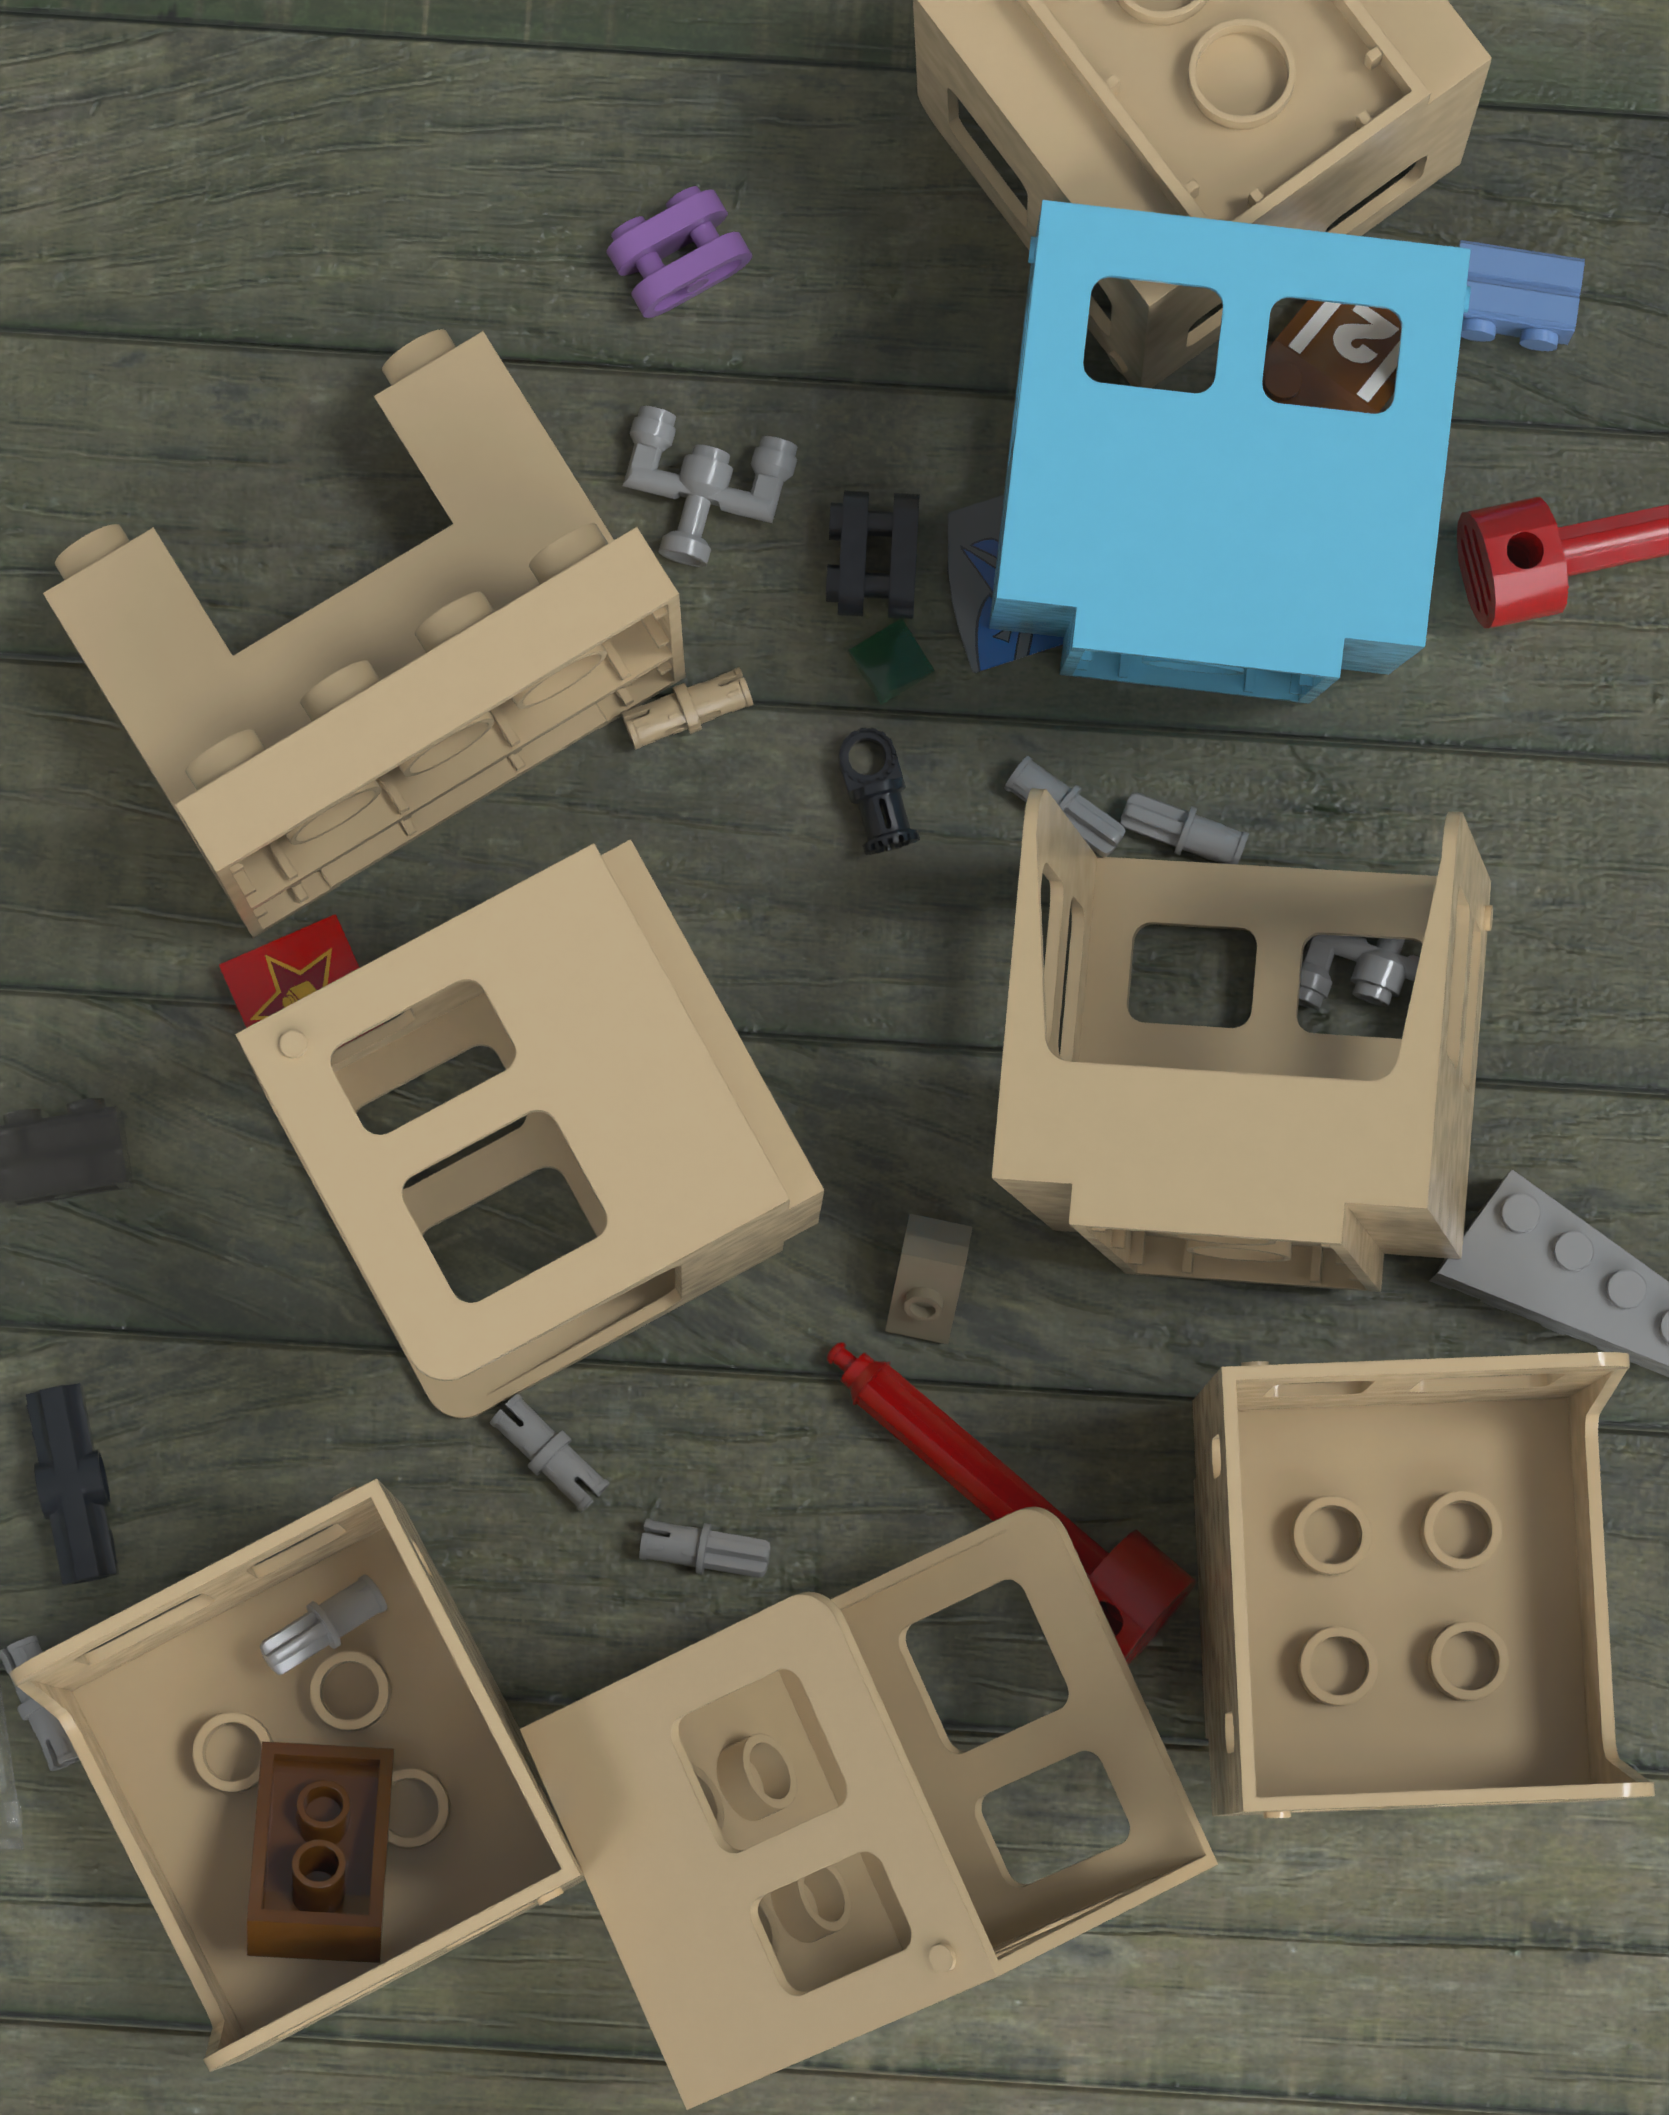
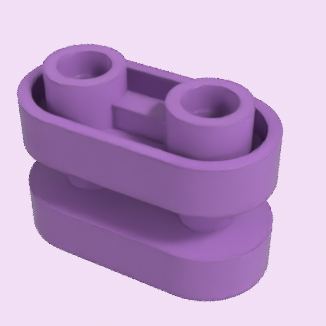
[606,186,752,318]

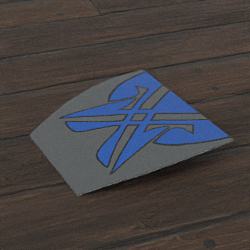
[948,495,1064,673]

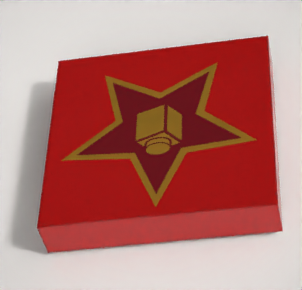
[219,914,384,1050]

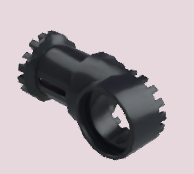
[838,727,920,855]

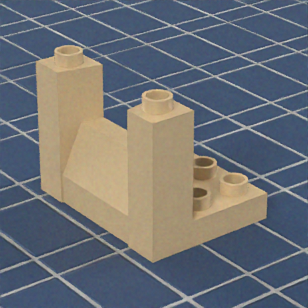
[43,329,686,938]

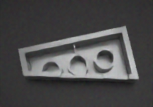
[1429,1170,1669,1377]

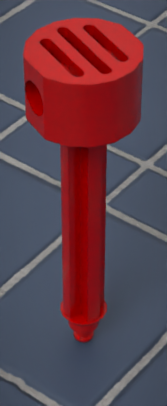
[1457,497,1669,628]
[826,1342,1196,1665]

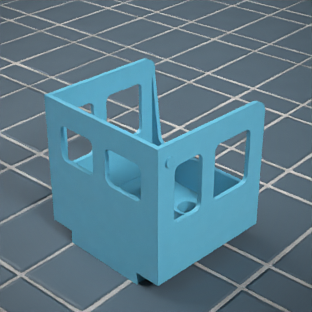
[989,200,1471,703]

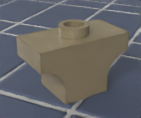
[885,1214,973,1344]

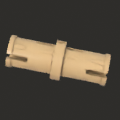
[621,667,754,750]

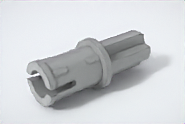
[1004,756,1125,857]
[1121,792,1249,864]
[639,1518,770,1578]
[260,1575,387,1675]

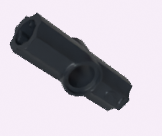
[26,1383,119,1586]

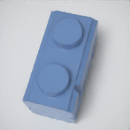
[1458,240,1585,351]

